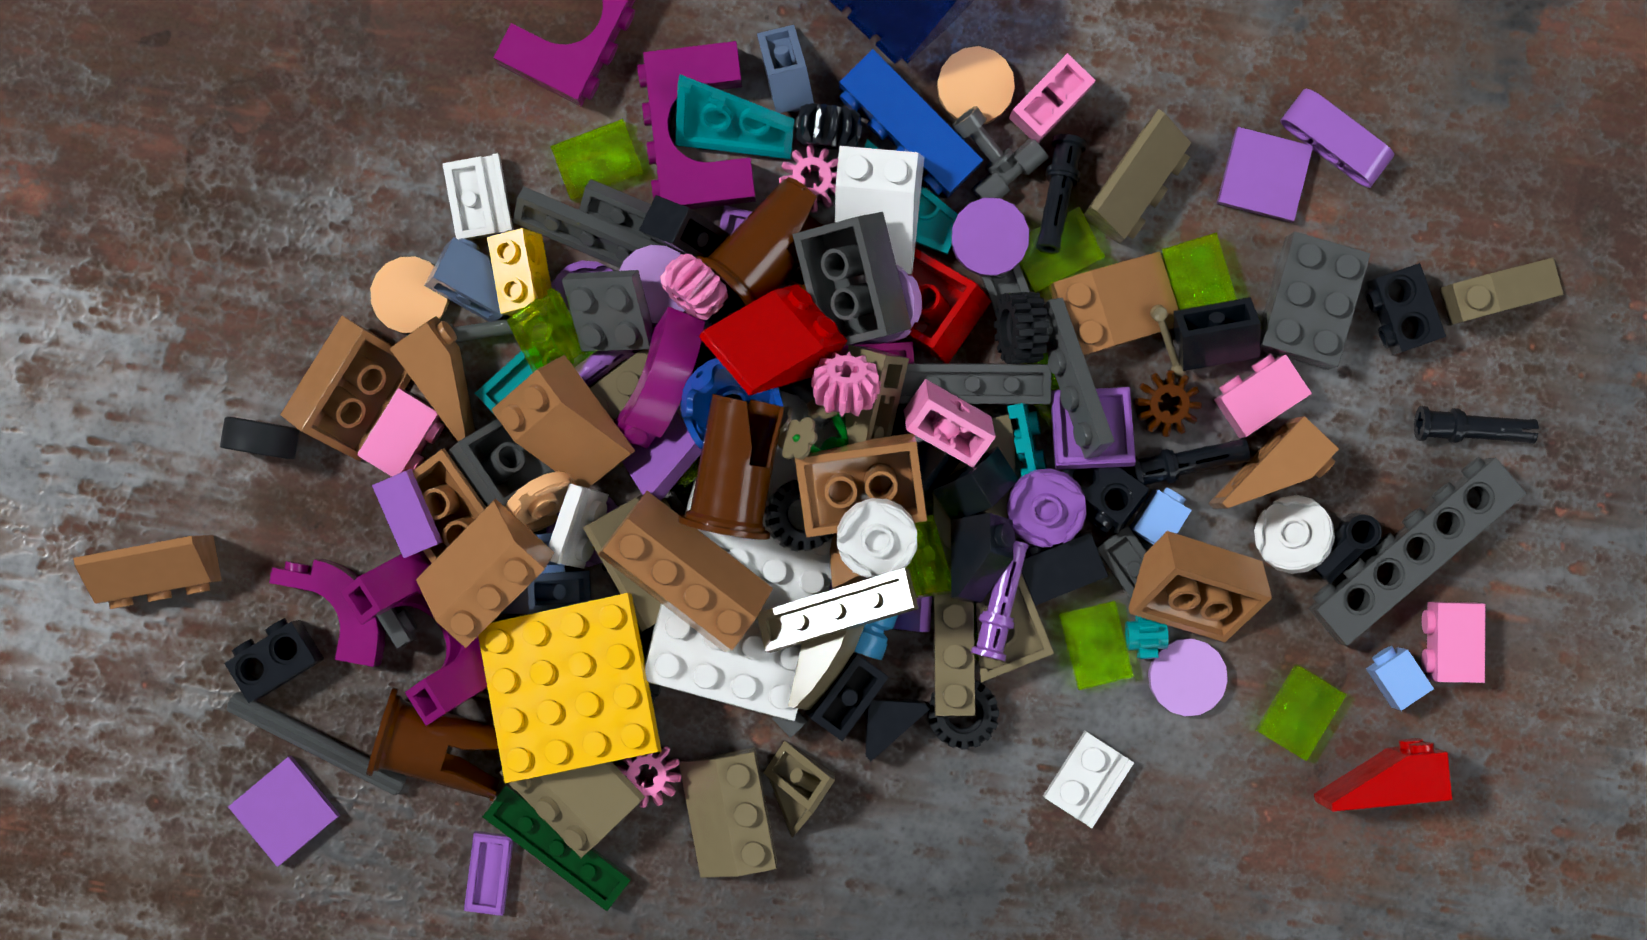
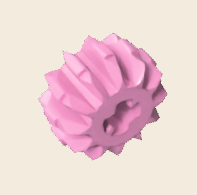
[779,145,838,213]
[660,253,728,320]
[811,351,881,417]
[616,746,681,808]

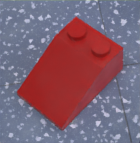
[905,248,991,363]
[699,284,848,395]
[1314,738,1452,812]

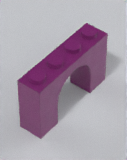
[493,0,635,107]
[637,41,756,209]
[340,551,487,726]

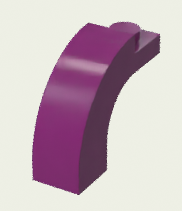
[614,306,705,449]
[269,559,385,667]

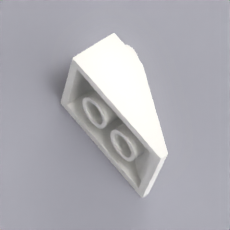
[835,146,924,275]

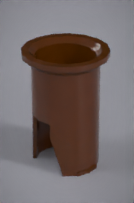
[695,177,824,311]
[678,394,785,540]
[366,687,499,801]

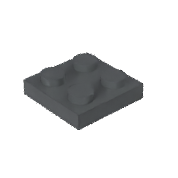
[562,270,654,352]

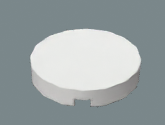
[1254,495,1335,574]
[837,498,917,578]

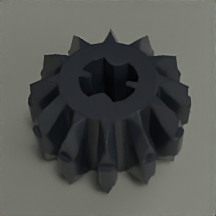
[795,103,862,151]

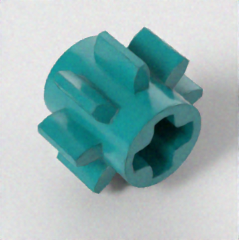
[1125,616,1169,659]

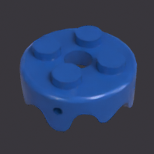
[680,358,783,450]

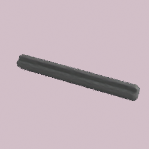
[226,692,407,795]

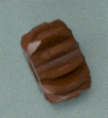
[1134,370,1202,437]

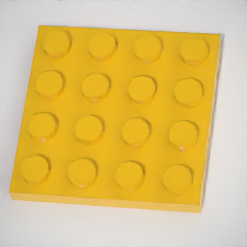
[478,593,662,783]

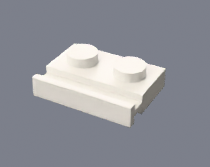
[442,153,514,240]
[548,483,609,569]
[1043,731,1134,828]

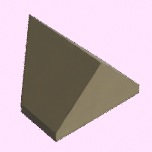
[763,741,835,838]

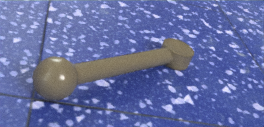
[1150,304,1186,378]

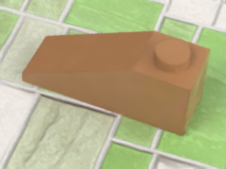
[389,316,475,441]

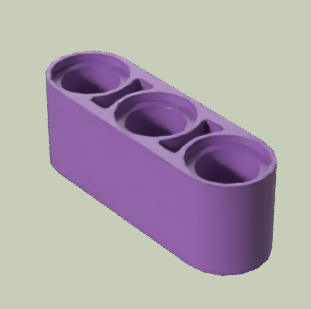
[1280,88,1395,188]

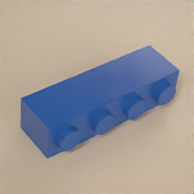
[839,49,983,198]

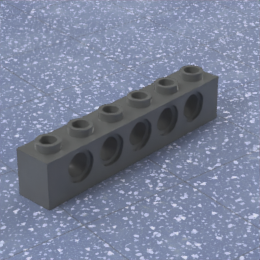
[1308,457,1527,646]

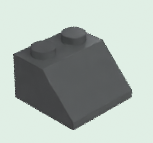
[447,419,555,507]

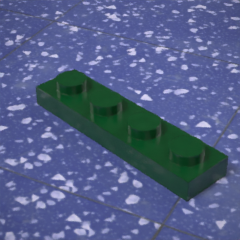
[482,784,632,911]

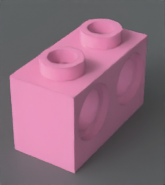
[1009,53,1096,143]

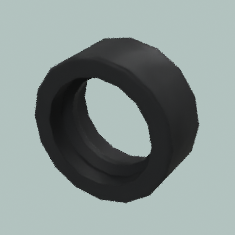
[220,416,300,459]

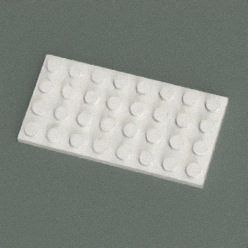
[645,391,846,721]

